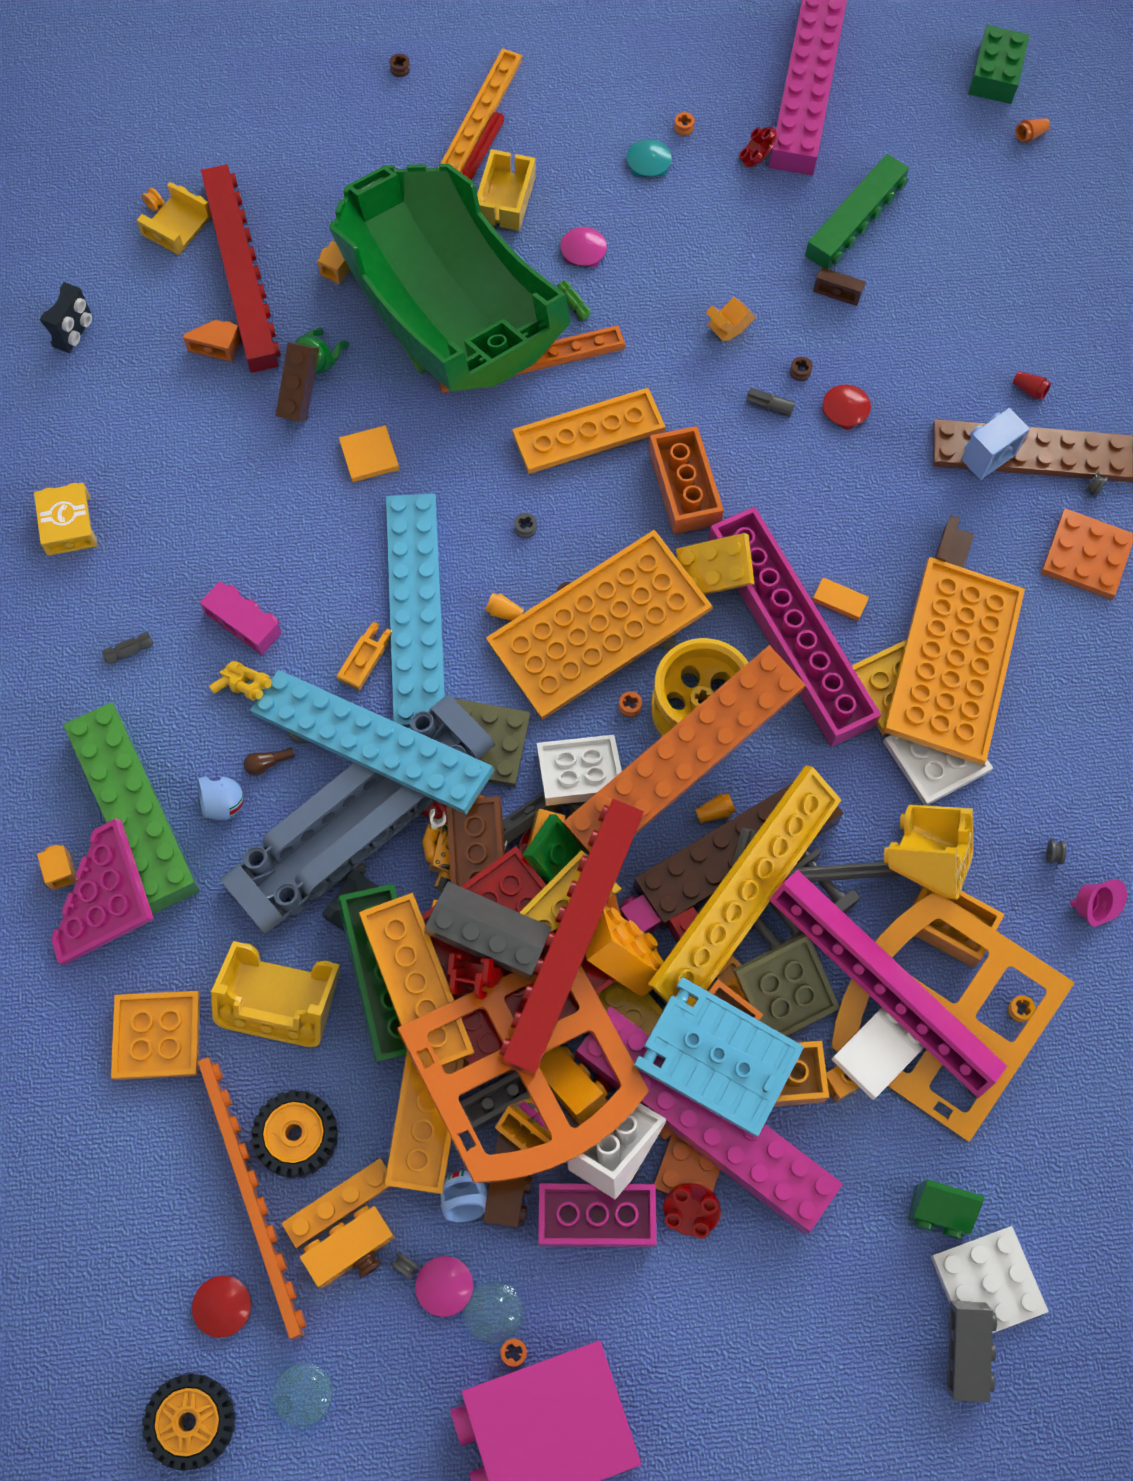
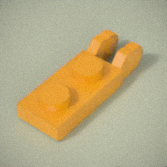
[336,622,392,691]

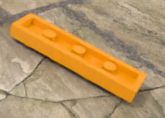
[281,1158,392,1249]

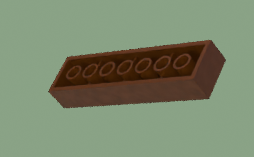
[633,783,844,931]

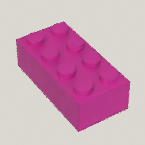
[539,1183,657,1248]

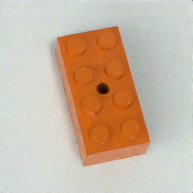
[648,426,724,535]

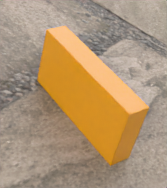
[812,577,869,621]

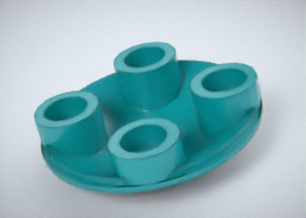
[627,139,672,177]

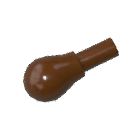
[243,747,295,776]

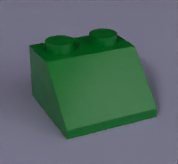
[908,1179,985,1239]

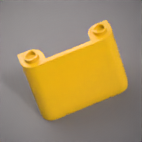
[884,805,973,900]
[211,941,340,1048]

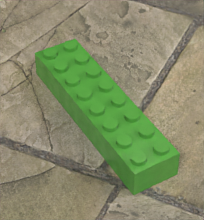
[63,702,200,914]

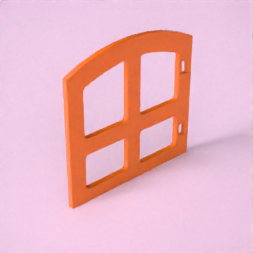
[397,957,649,1183]

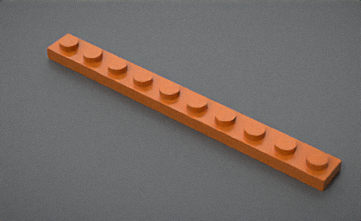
[198,1057,307,1340]

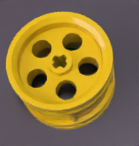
[651,638,749,737]

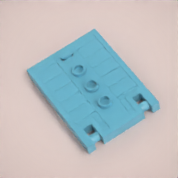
[633,977,804,1137]

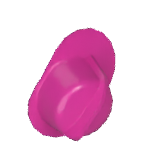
[1070,879,1127,927]

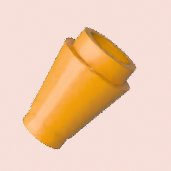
[485,593,524,621]
[695,793,736,824]

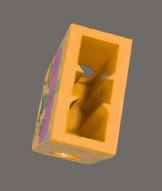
[495,1097,551,1150]

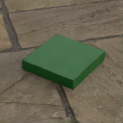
[523,814,585,884]

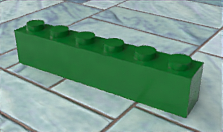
[805,154,909,269]

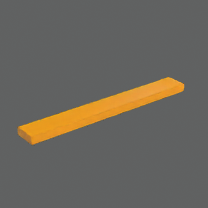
[438,48,522,172]

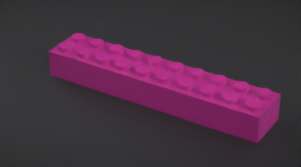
[769,0,847,176]
[708,506,881,748]
[574,1006,843,1234]

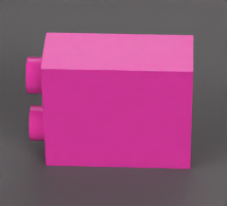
[450,1340,642,1481]

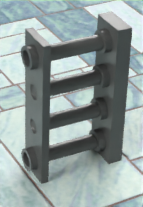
[753,848,860,950]

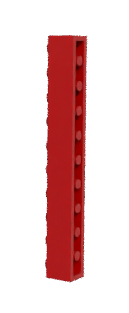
[201,164,281,373]
[499,799,644,1077]

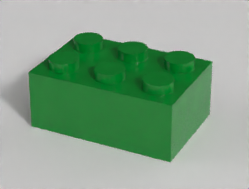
[968,25,1030,104]

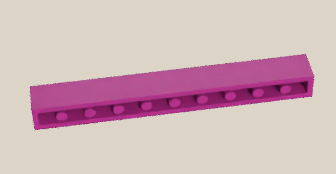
[769,870,1007,1098]

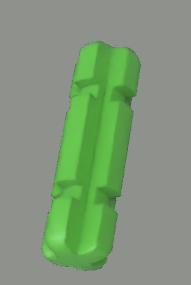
[557,280,591,321]

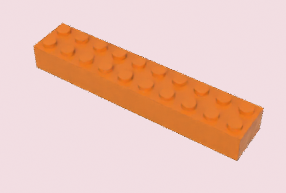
[563,645,806,854]

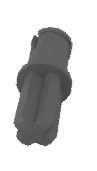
[746,388,795,417]

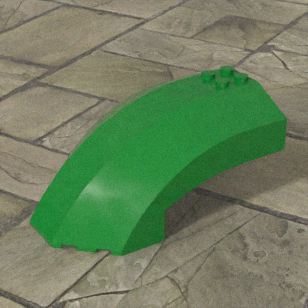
[329,164,571,391]

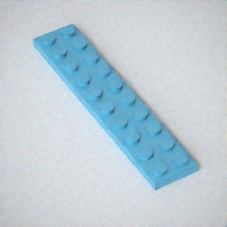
[386,494,445,728]
[250,670,494,815]

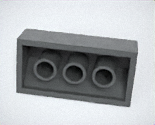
[424,881,552,980]

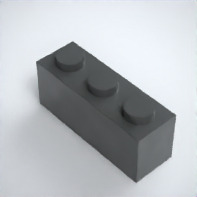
[460,1071,530,1132]
[947,1301,997,1402]

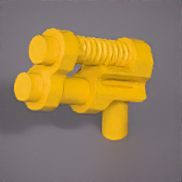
[209,661,272,701]

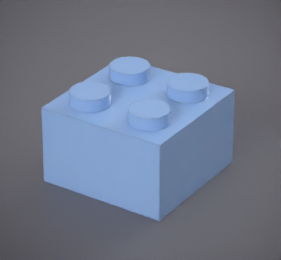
[961,408,1030,480]

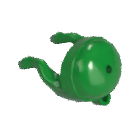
[295,327,349,374]

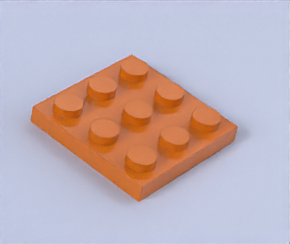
[1040,508,1133,600]

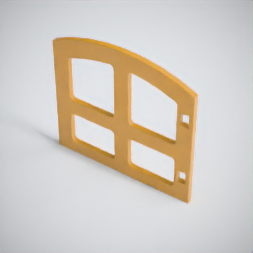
[831,892,1075,1142]

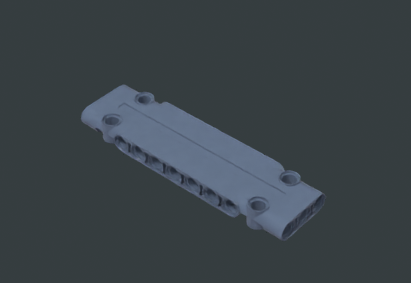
[219,694,495,935]

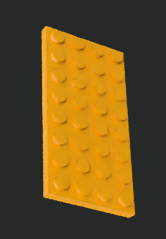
[486,529,712,720]
[883,557,1025,766]

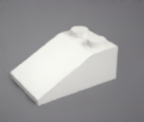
[831,1008,924,1100]
[568,1103,666,1199]

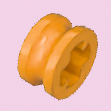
[141,187,164,212]
[1008,995,1036,1023]

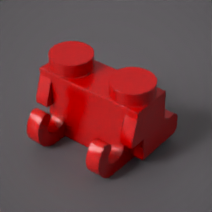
[447,952,503,1000]

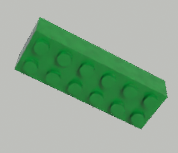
[337,883,407,1063]

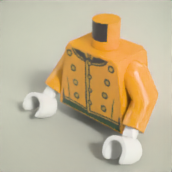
[422,809,507,891]

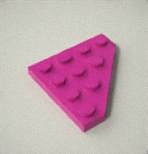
[51,819,154,965]

